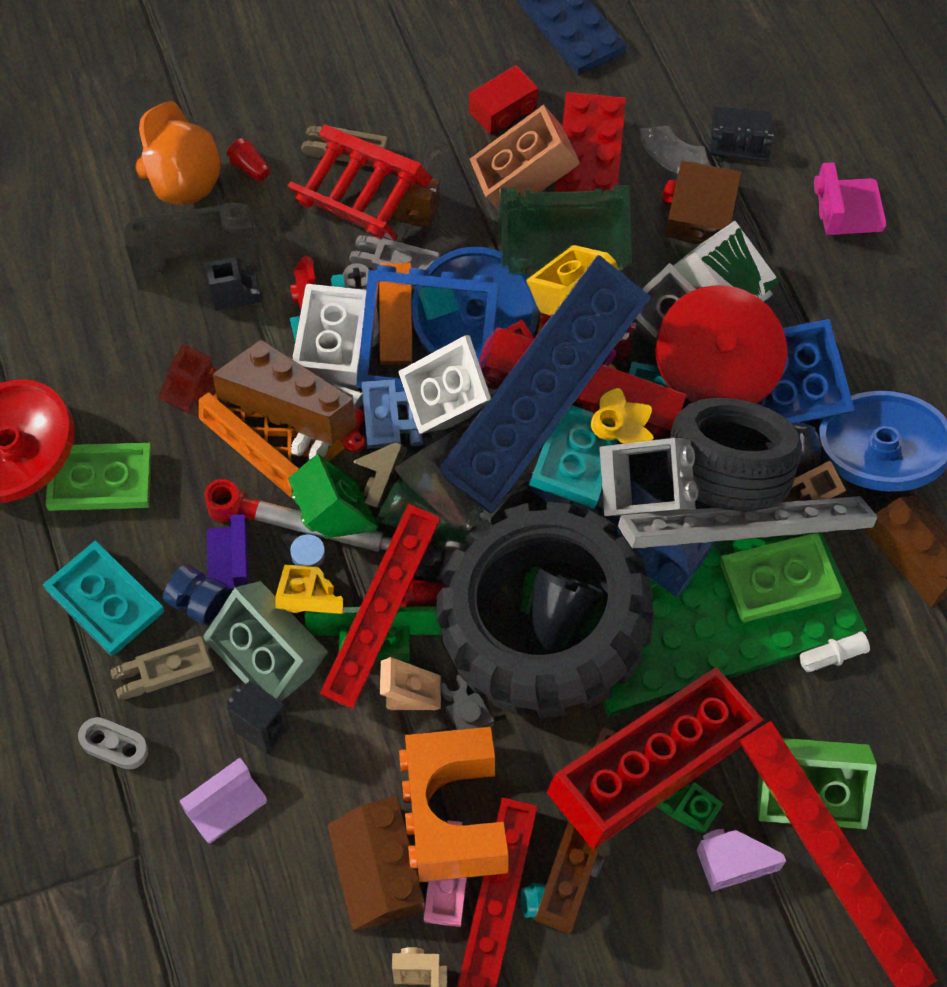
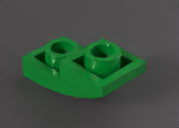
[656,782,724,834]

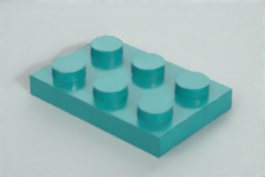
[529,405,617,509]
[43,540,165,657]

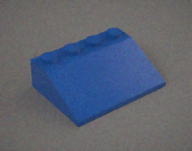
[758,319,855,423]

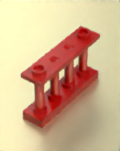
[287,124,432,241]

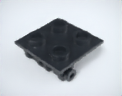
[710,106,774,162]

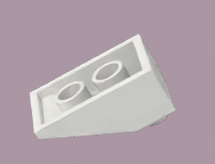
[292,284,366,392]
[398,335,491,434]

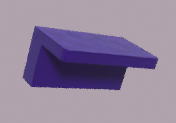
[207,514,249,592]

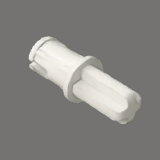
[800,631,870,672]

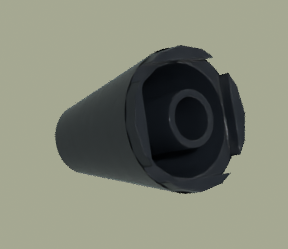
[524,566,603,655]

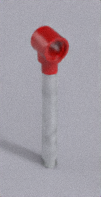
[205,479,394,552]

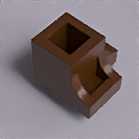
[386,178,440,227]

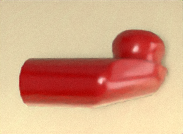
[341,408,366,453]

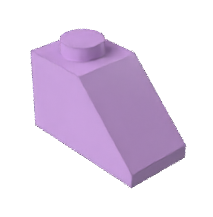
[697,829,786,891]

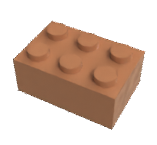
[470,105,580,217]

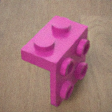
[814,162,886,235]

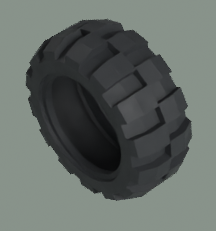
[437,502,655,718]

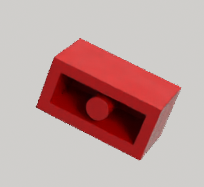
[469,65,538,135]

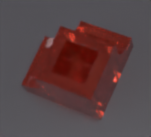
[159,344,217,413]

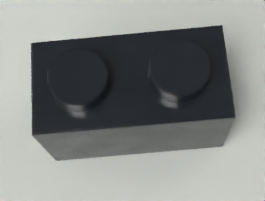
[227,680,290,755]

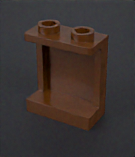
[665,160,741,244]

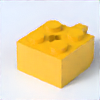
[526,245,620,315]

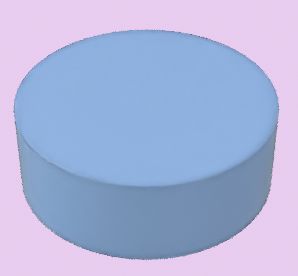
[290,534,325,567]

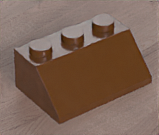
[865,495,947,608]
[327,796,425,932]

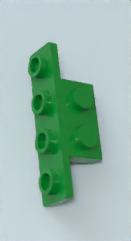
[305,606,442,662]

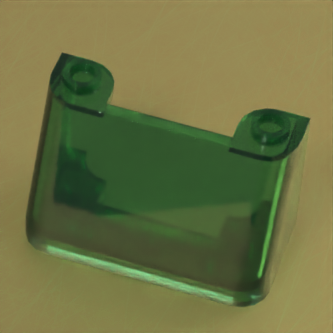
[497,185,632,275]

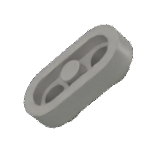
[78,717,148,770]

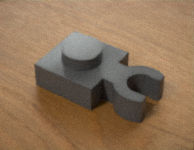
[440,675,494,730]

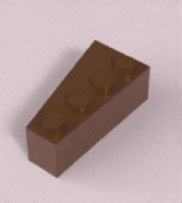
[212,340,356,445]

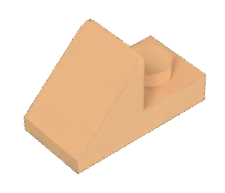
[380,657,441,710]

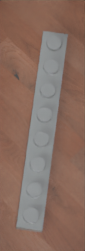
[618,496,877,548]

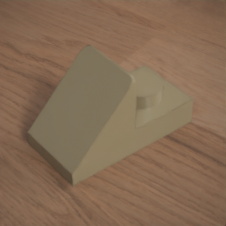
[353,442,407,510]

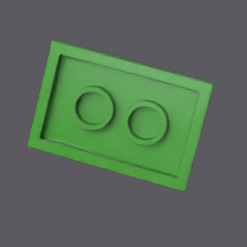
[46,443,152,511]
[719,532,842,623]

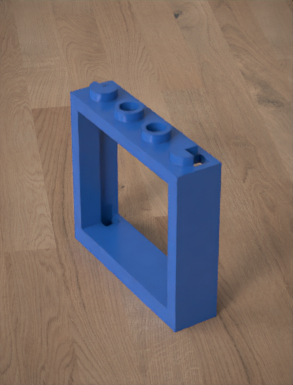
[356,265,500,392]

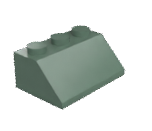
[203,581,328,702]

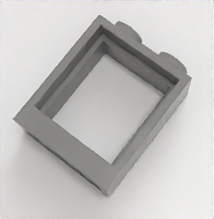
[600,438,698,516]

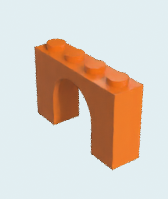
[399,727,508,882]

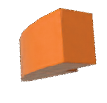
[379,263,412,364]

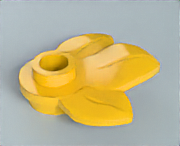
[591,388,654,444]

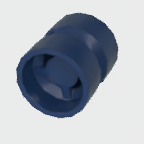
[163,564,229,626]

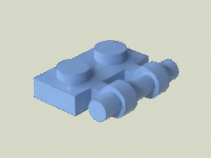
[362,379,423,449]

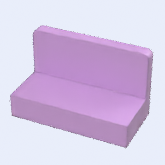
[180,758,267,843]

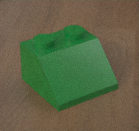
[288,454,379,538]

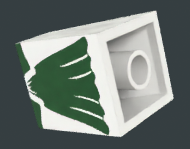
[673,221,780,302]

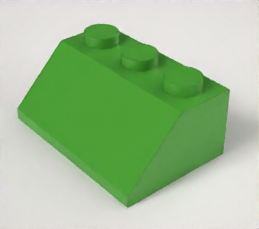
[758,738,877,829]

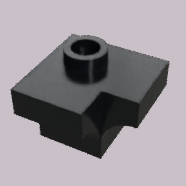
[205,257,262,311]

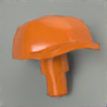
[135,101,222,206]

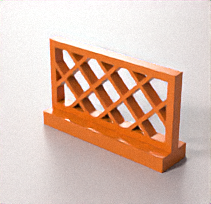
[199,392,345,497]

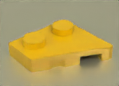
[275,565,343,614]

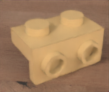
[392,947,447,987]

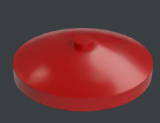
[655,285,787,405]
[0,379,75,503]

